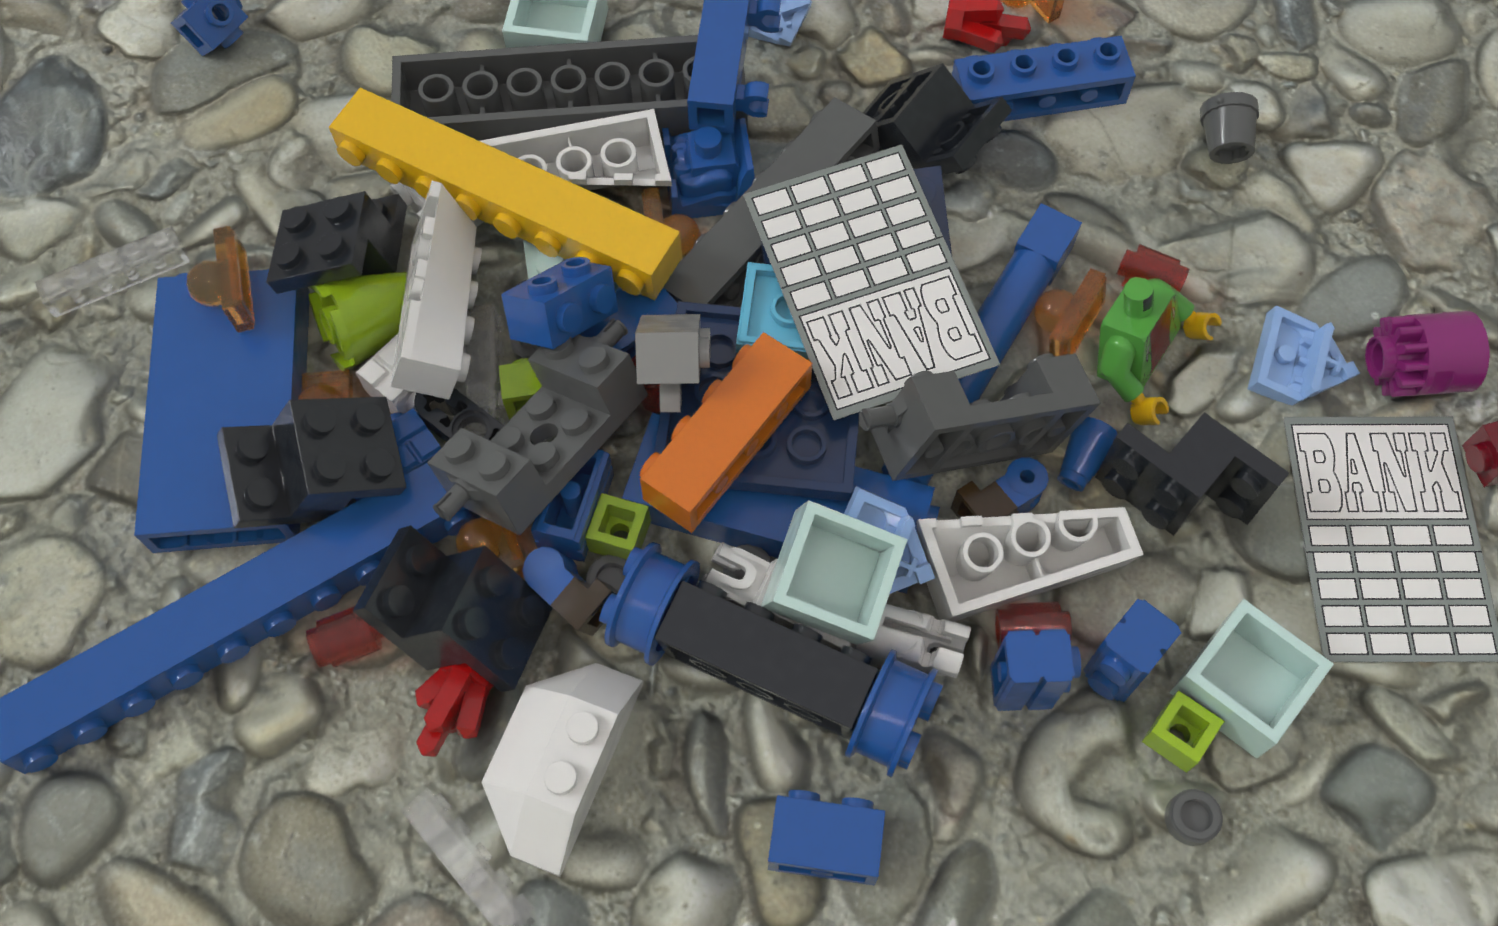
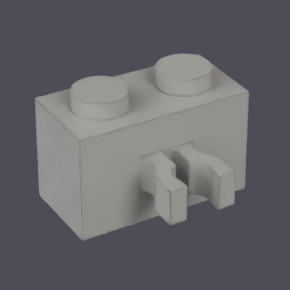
[635,314,711,412]

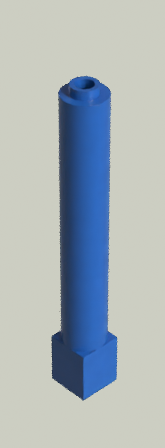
[881,203,1082,485]

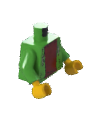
[1097,277,1222,425]

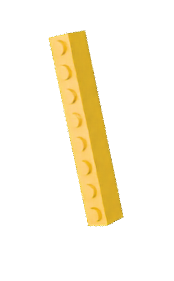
[329,87,682,301]

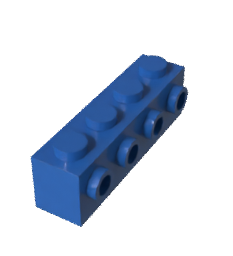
[952,35,1136,122]

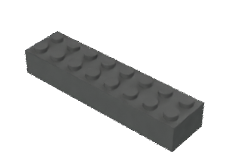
[391,35,748,141]

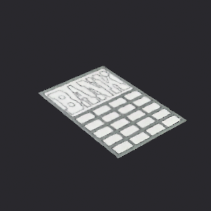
[743,145,1000,420]
[1283,416,1498,662]

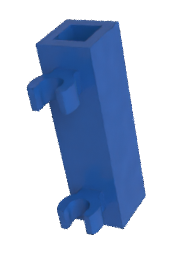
[687,0,781,133]

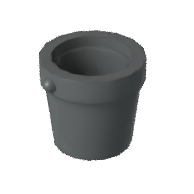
[1200,92,1259,164]

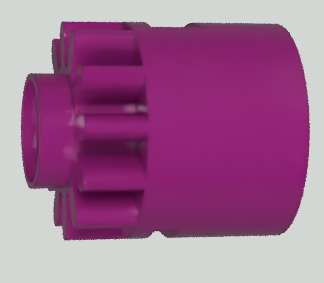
[1365,311,1490,397]

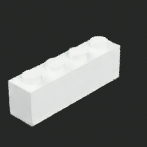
[480,109,672,191]
[391,181,482,400]
[916,507,1144,622]

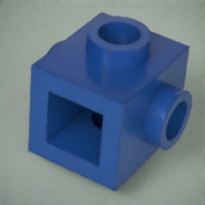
[171,0,248,56]

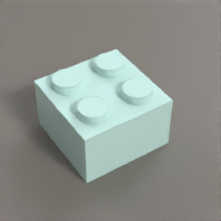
[502,0,608,48]
[761,500,908,645]
[1169,599,1334,759]

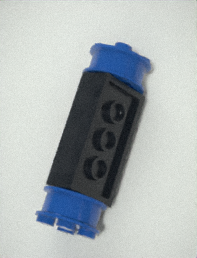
[599,542,943,778]

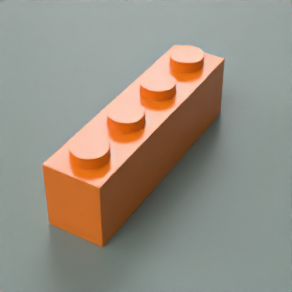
[640,332,813,533]

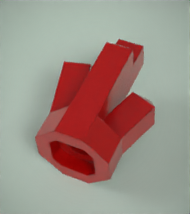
[943,0,1031,53]
[415,663,493,757]

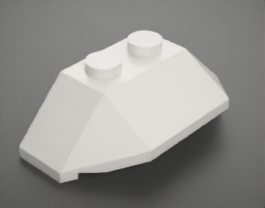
[482,663,643,877]

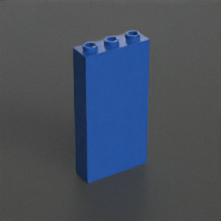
[134,269,310,553]

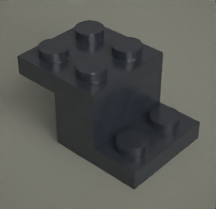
[863,63,1012,175]
[266,191,407,294]
[217,397,407,528]
[1095,412,1289,536]
[353,525,553,692]

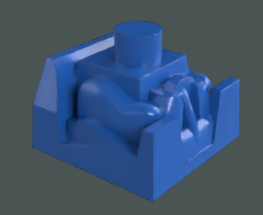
[662,118,755,221]

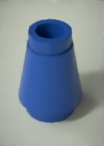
[1057,417,1118,492]

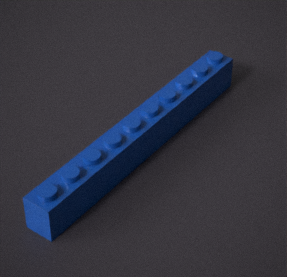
[0,463,482,774]

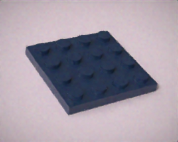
[654,301,860,501]

